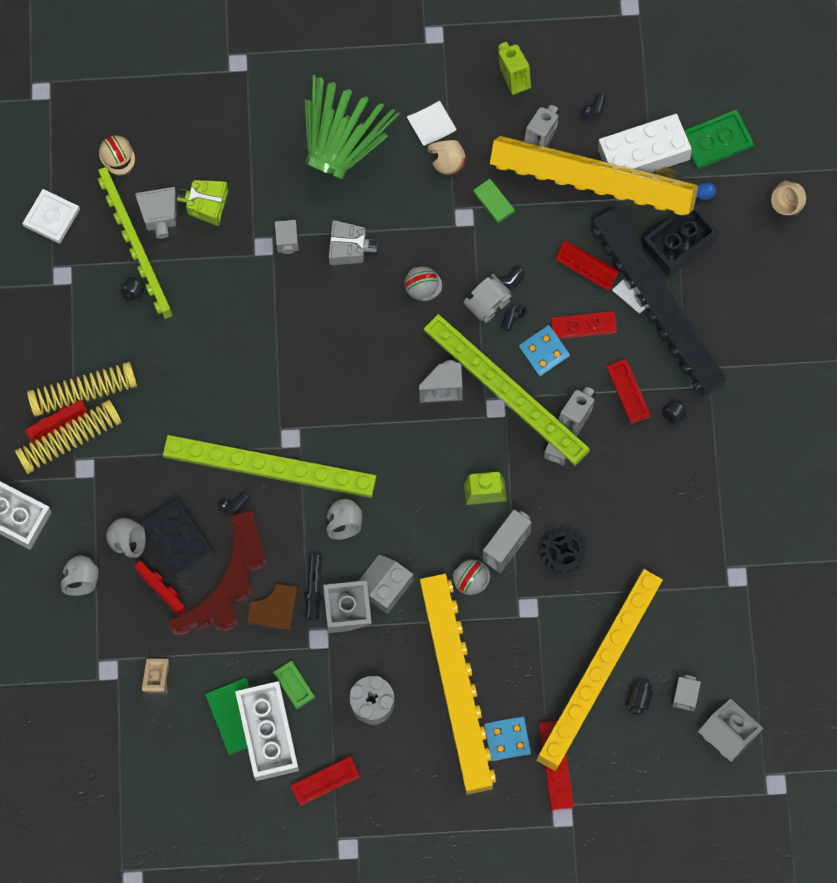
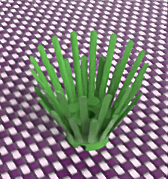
[305,74,400,179]

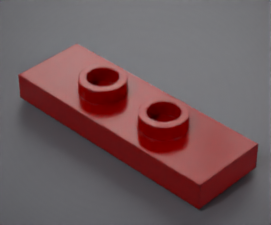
[555,240,619,291]
[551,311,617,339]
[606,359,651,425]
[25,400,89,445]
[135,561,186,616]
[290,756,360,806]

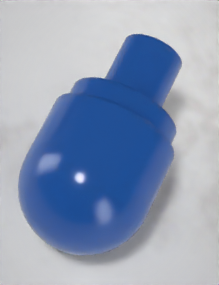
[696,182,716,201]

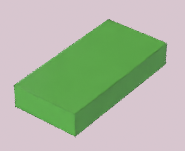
[473,179,515,223]
[273,661,315,710]

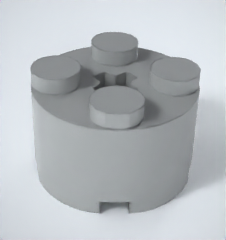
[464,274,512,324]
[350,676,395,725]

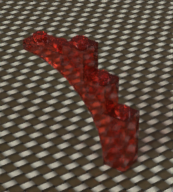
[169,511,267,635]

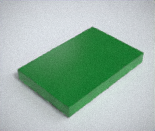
[684,109,754,170]
[205,678,250,756]

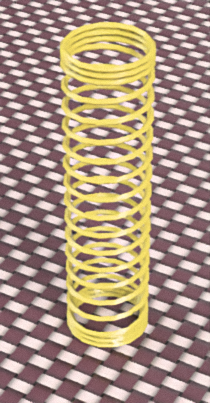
[27,361,137,417]
[15,400,122,474]

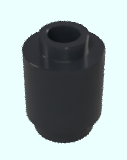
[627,682,653,716]

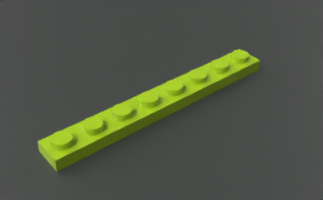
[97,167,172,319]

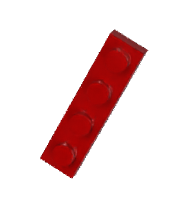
[539,721,574,812]

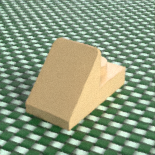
[142,659,169,694]

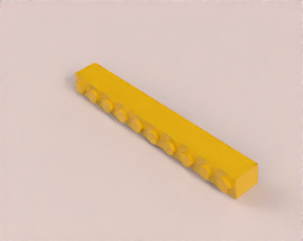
[490,136,698,215]
[536,569,663,771]
[420,574,496,795]

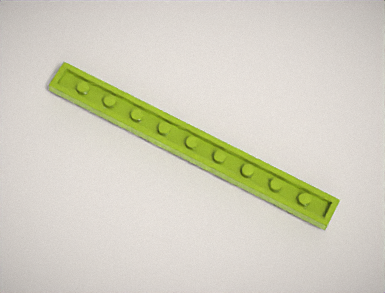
[424,314,590,466]
[163,435,376,498]

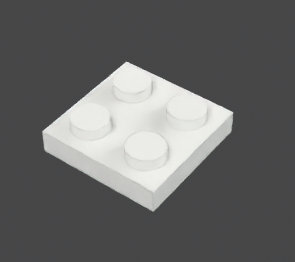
[22,189,80,244]

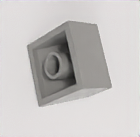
[419,360,463,403]
[359,554,414,614]
[323,581,371,633]
[698,699,763,762]

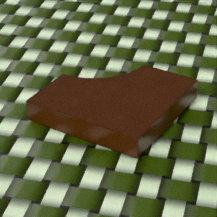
[247,584,298,631]

